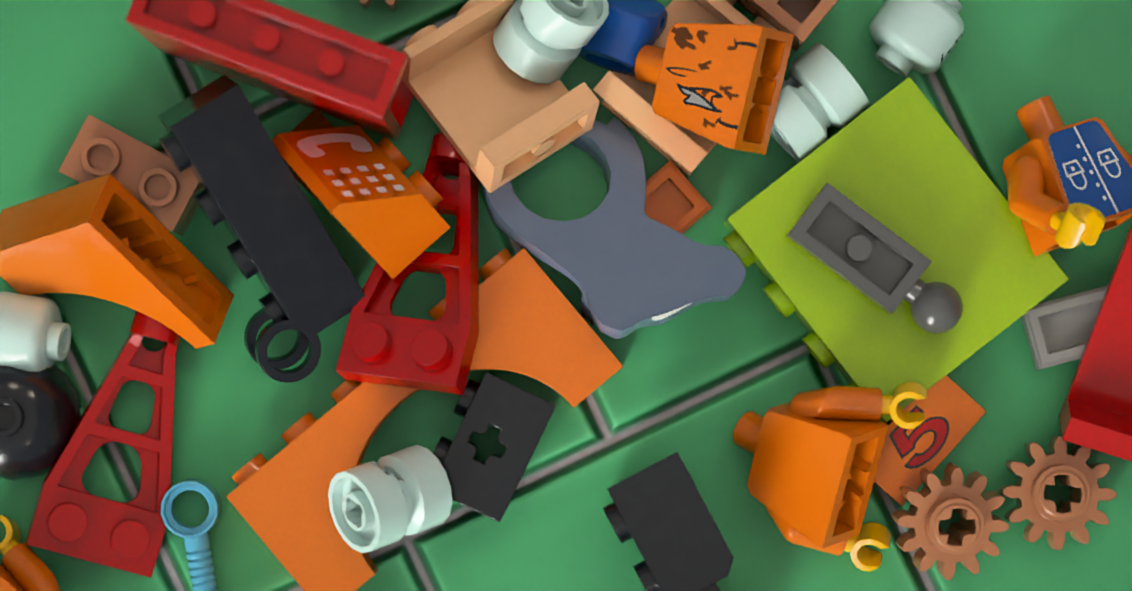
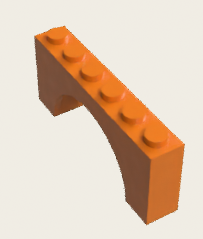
[226,248,623,591]

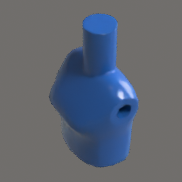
[579,0,668,76]

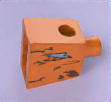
[634,23,794,155]

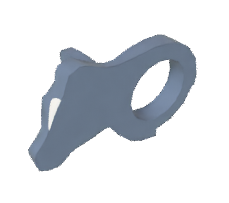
[483,117,746,339]

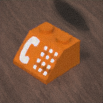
[272,125,451,279]

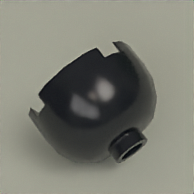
[0,365,81,481]

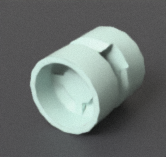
[493,0,609,84]
[771,43,870,163]
[328,445,452,553]

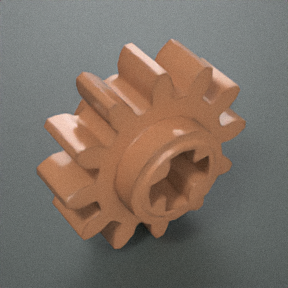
[998,436,1117,550]
[891,462,1009,580]

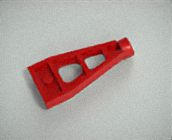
[335,132,479,395]
[25,311,181,578]

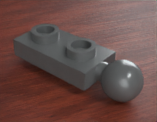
[786,183,963,334]

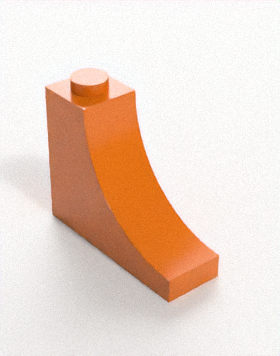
[0,174,234,349]

